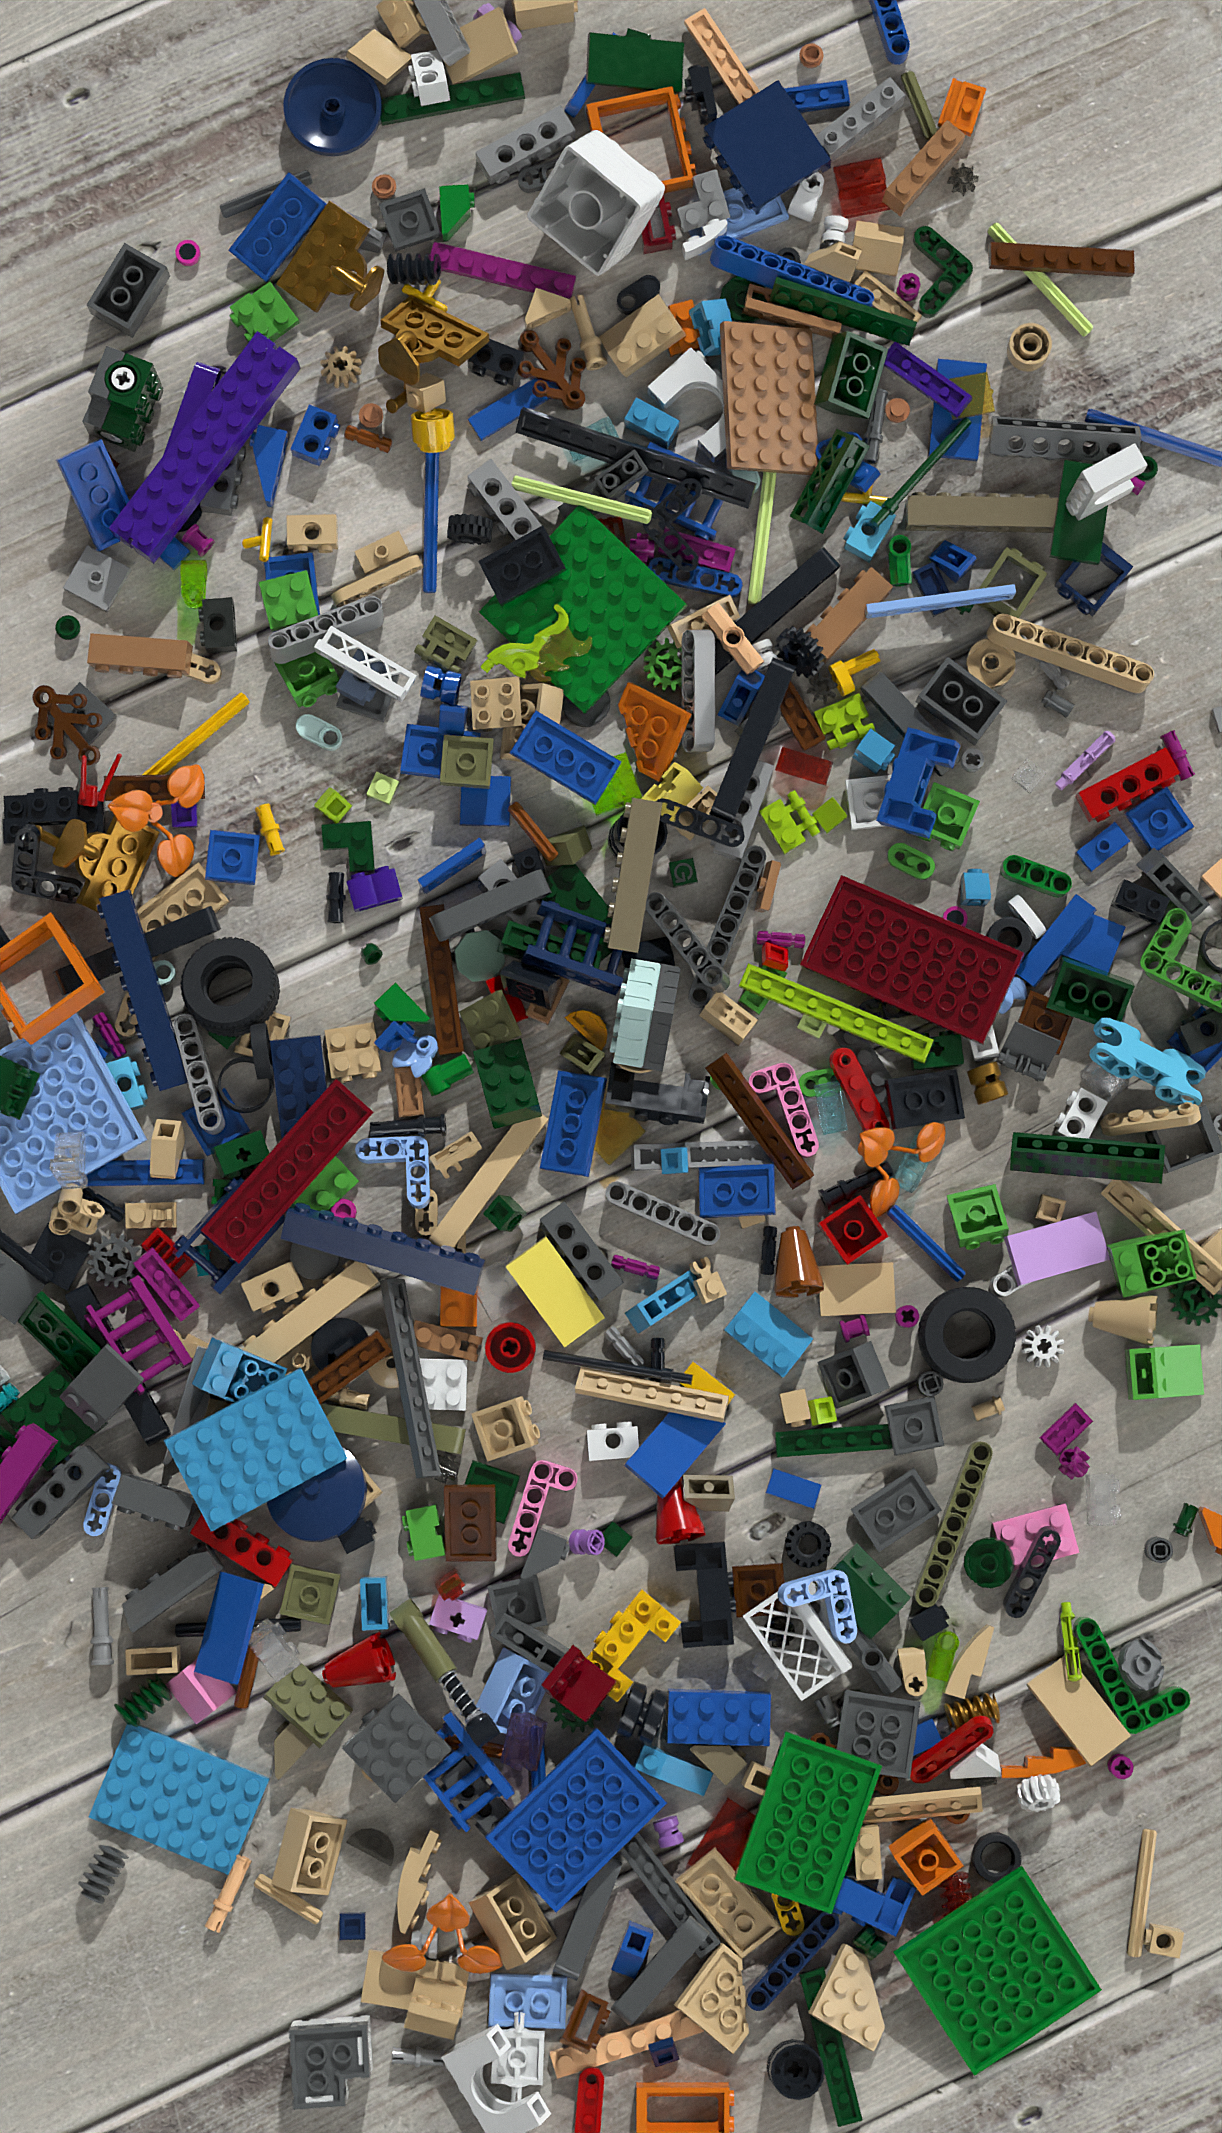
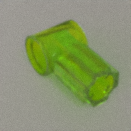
[926,1629,959,1682]

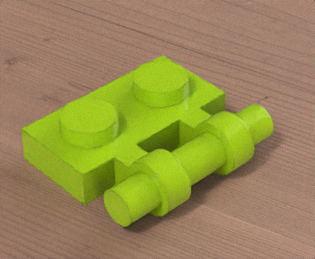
[813,693,876,750]
[759,790,821,855]

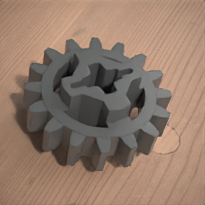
[87,1233,141,1288]

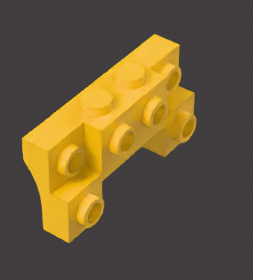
[586,1589,681,1702]

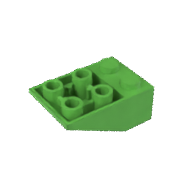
[1107,1229,1197,1298]
[1124,1344,1204,1400]

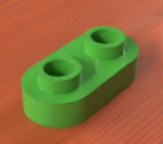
[887,843,935,880]
[798,1068,842,1097]

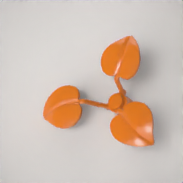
[108,764,205,877]
[858,1122,945,1218]
[382,1893,503,1974]

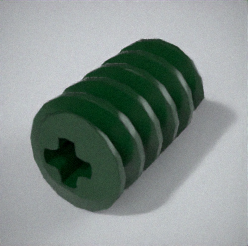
[114,1673,172,1727]

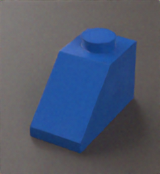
[718,669,765,727]

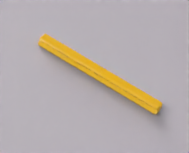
[142,692,249,775]

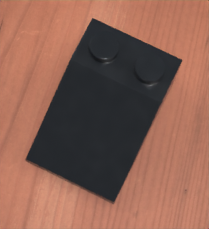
[500,960,562,1010]

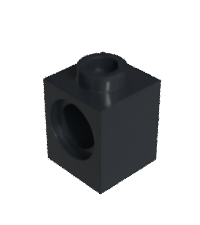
[513,846,545,877]
[338,1517,377,1554]
[908,1603,949,1641]

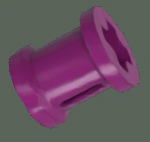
[897,273,921,302]
[182,524,215,557]
[895,1305,919,1328]
[839,1315,870,1343]
[1107,1753,1134,1779]

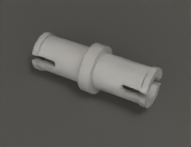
[392,2046,444,2068]

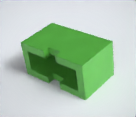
[402,1504,445,1561]

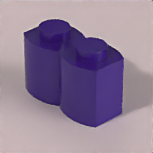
[346,866,403,912]

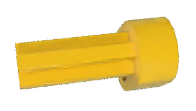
[828,649,881,696]

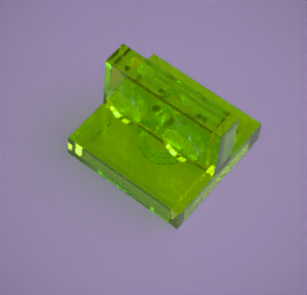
[591,752,642,816]

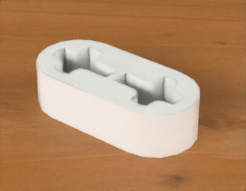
[1007,895,1046,939]

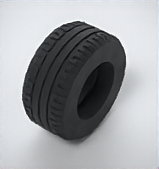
[180,937,280,1037]
[918,1287,1016,1383]

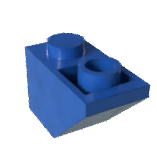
[611,1920,653,1979]

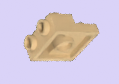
[324,1022,382,1083]
[471,1396,540,1462]

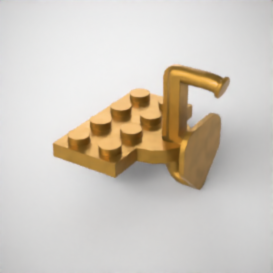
[276,201,385,313]
[378,295,489,413]
[36,815,160,913]

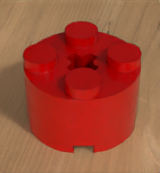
[485,1322,536,1373]

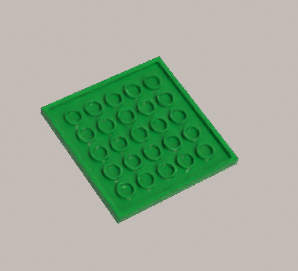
[479,505,688,714]
[893,1865,1102,2076]

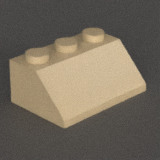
[599,294,686,378]
[500,683,564,762]
[271,1808,347,1895]
[469,1873,557,1970]

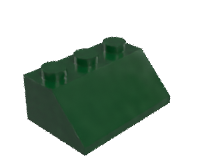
[814,331,888,419]
[1046,956,1135,1031]
[815,1543,911,1640]

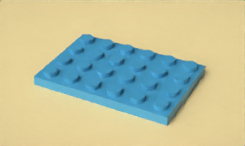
[164,1368,347,1532]
[89,1724,270,1875]

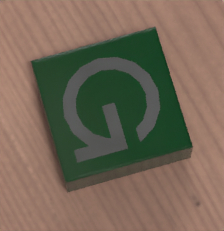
[668,858,698,888]

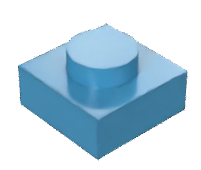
[661,1147,688,1174]

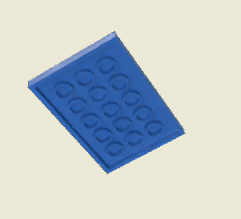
[485,1728,667,1913]

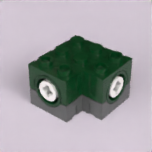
[82,346,164,452]

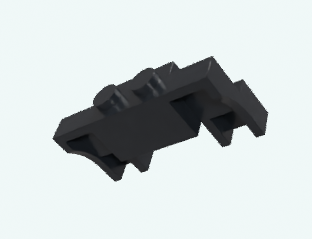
[3,787,106,846]
[604,1062,710,1125]
[674,1541,736,1648]

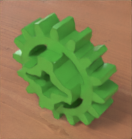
[643,638,682,693]

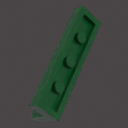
[789,429,870,534]
[497,920,604,969]

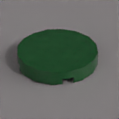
[720,276,767,323]
[964,1537,1015,1589]

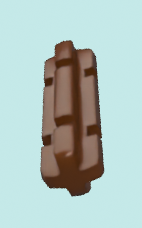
[344,425,392,453]

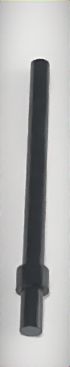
[543,1350,693,1385]

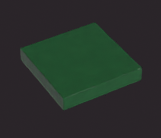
[464,1460,520,1524]

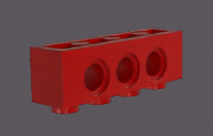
[1075,747,1180,823]
[190,1514,294,1587]

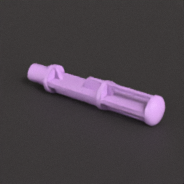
[1055,731,1116,791]

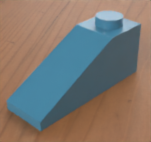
[625,1270,698,1334]
[634,1745,714,1796]

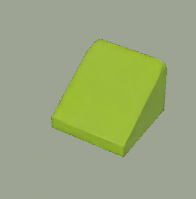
[314,787,352,824]
[812,797,848,833]

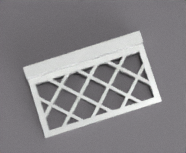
[743,1590,852,1701]

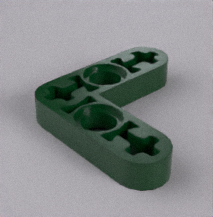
[913,226,973,318]

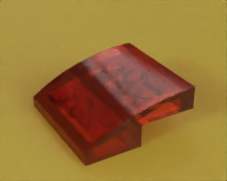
[833,157,891,219]

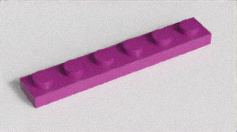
[430,242,576,299]

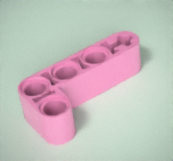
[748,1063,819,1158]
[508,1460,578,1557]

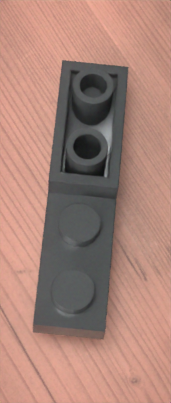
[557,450,649,519]

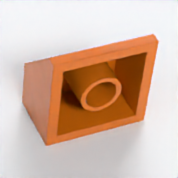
[888,1817,964,1896]

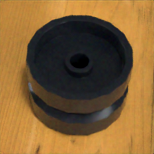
[616,1681,668,1747]

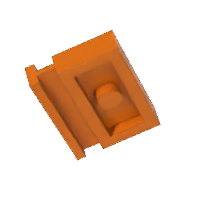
[937,78,987,137]
[668,299,700,357]
[440,1286,477,1327]

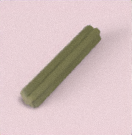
[901,71,938,140]

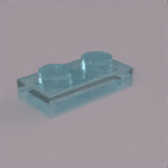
[814,1081,848,1135]

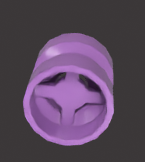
[569,1529,604,1555]
[653,1815,684,1848]

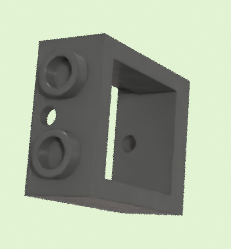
[1145,1105,1222,1174]

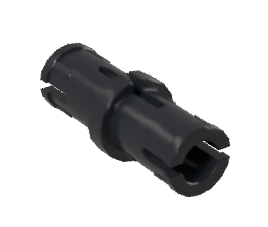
[326,872,346,924]

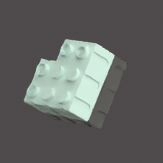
[610,958,681,1072]

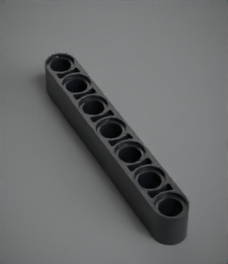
[715,547,841,675]
[709,658,796,823]
[52,906,221,996]
[65,1283,171,1447]

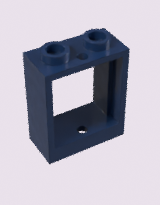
[1055,542,1134,617]

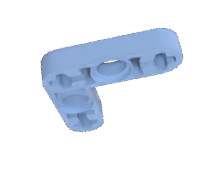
[355,1136,430,1209]
[52,1455,122,1536]
[778,1569,857,1643]

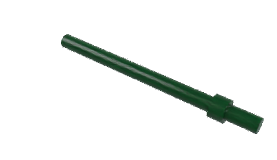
[871,417,971,528]

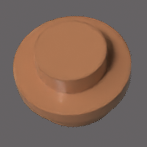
[799,43,824,68]
[372,174,396,199]
[885,398,910,423]
[359,403,384,428]

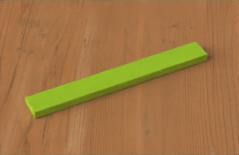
[739,963,934,1064]

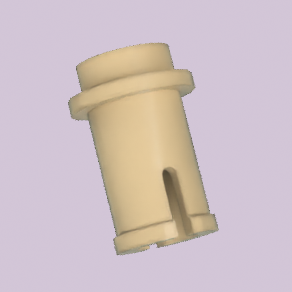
[971,1396,1005,1422]

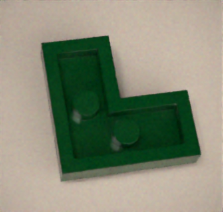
[321,821,375,873]

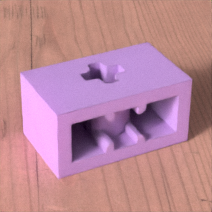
[429,1593,488,1643]

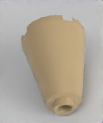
[1088,1295,1158,1346]

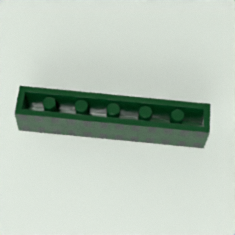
[1010,1132,1165,1184]

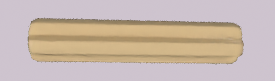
[254,1874,323,1925]

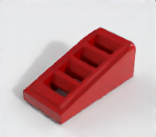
[140,1228,195,1280]

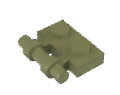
[414,615,478,673]

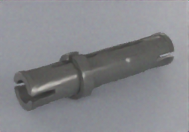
[863,389,888,464]

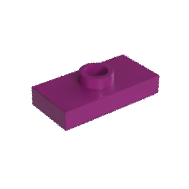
[1039,1403,1093,1456]

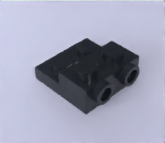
[684,65,717,126]

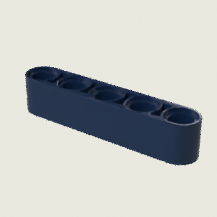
[746,1910,840,2011]

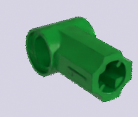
[886,535,912,587]
[421,1054,474,1097]

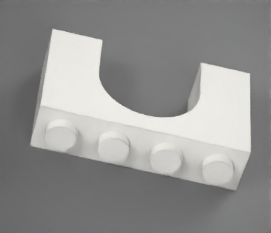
[647,348,726,464]
[1066,443,1147,521]
[441,2024,551,2133]

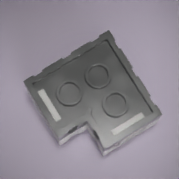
[289,2015,373,2110]

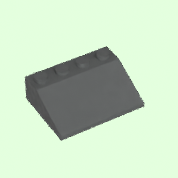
[122,1543,225,1633]

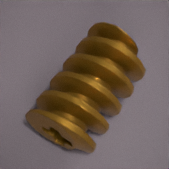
[944,1693,1000,1731]

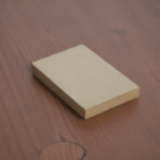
[444,7,518,85]
[818,1262,896,1316]

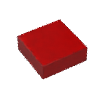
[762,942,788,972]

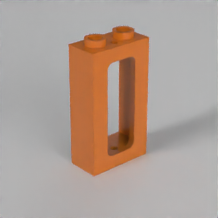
[636,2082,734,2133]

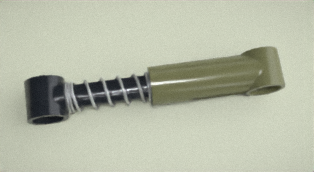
[389,1598,500,1748]

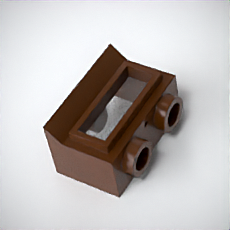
[558,1989,611,2054]

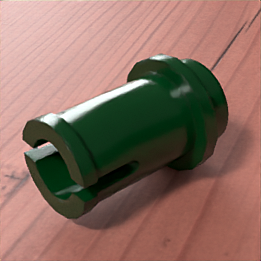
[1173,1503,1199,1537]

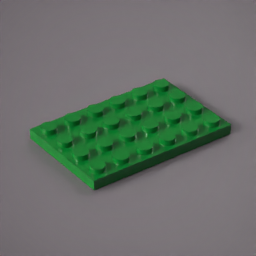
[734,1731,882,1914]

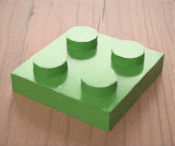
[259,570,318,632]

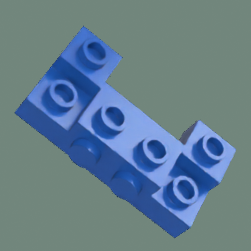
[876,727,961,839]
[833,1875,917,1937]

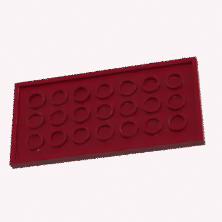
[800,875,1025,1045]

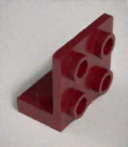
[541,1645,617,1722]

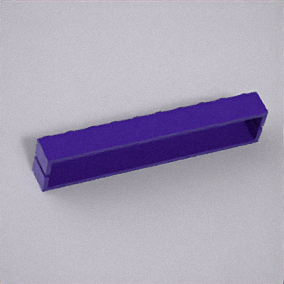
[109,331,301,564]

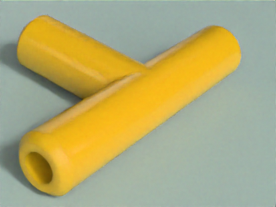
[402,279,448,312]
[842,484,890,506]
[242,517,273,562]

